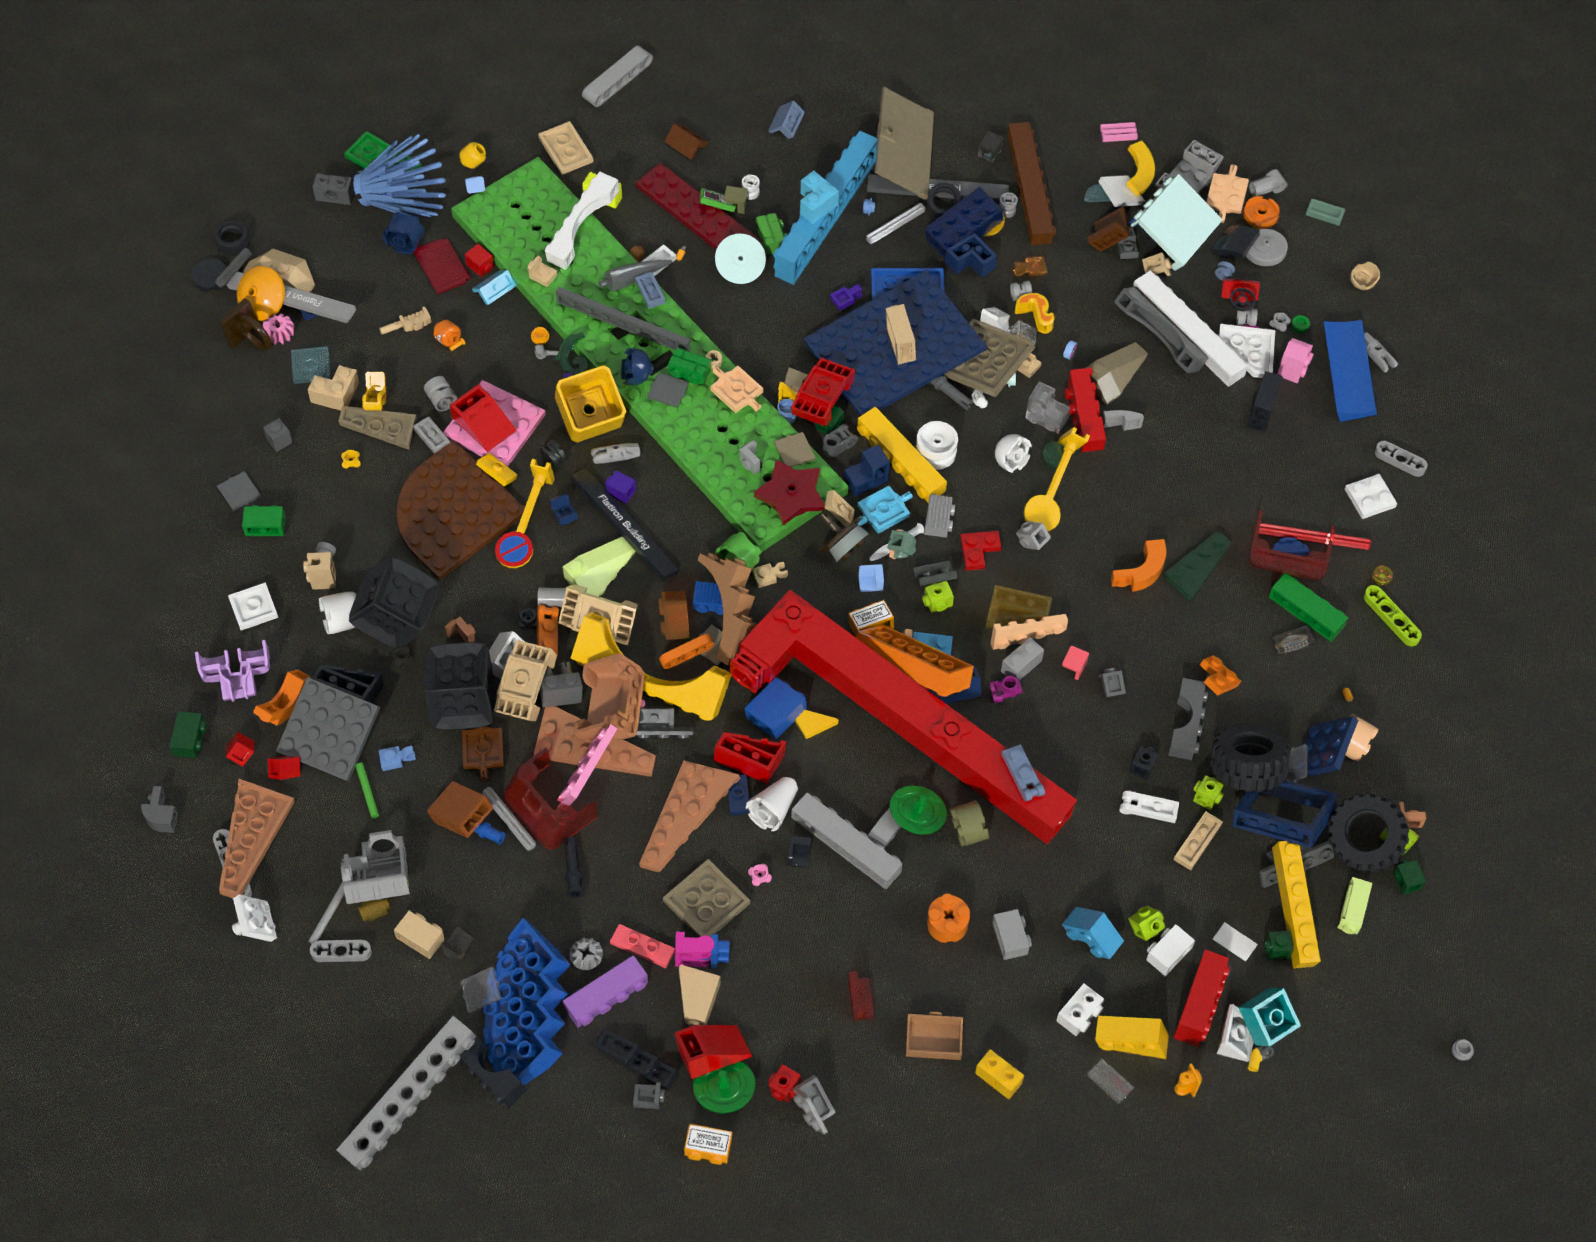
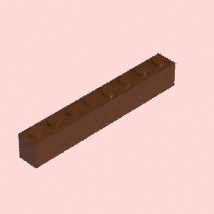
[1007,122,1056,245]

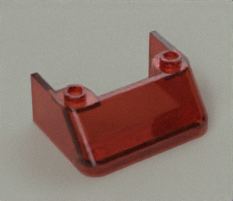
[1249,510,1336,580]
[504,748,598,849]

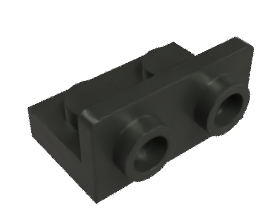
[913,560,958,587]

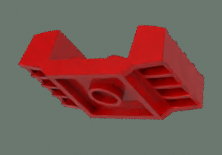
[791,357,855,427]

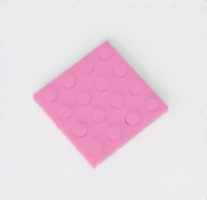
[443,380,546,467]
[557,724,617,811]

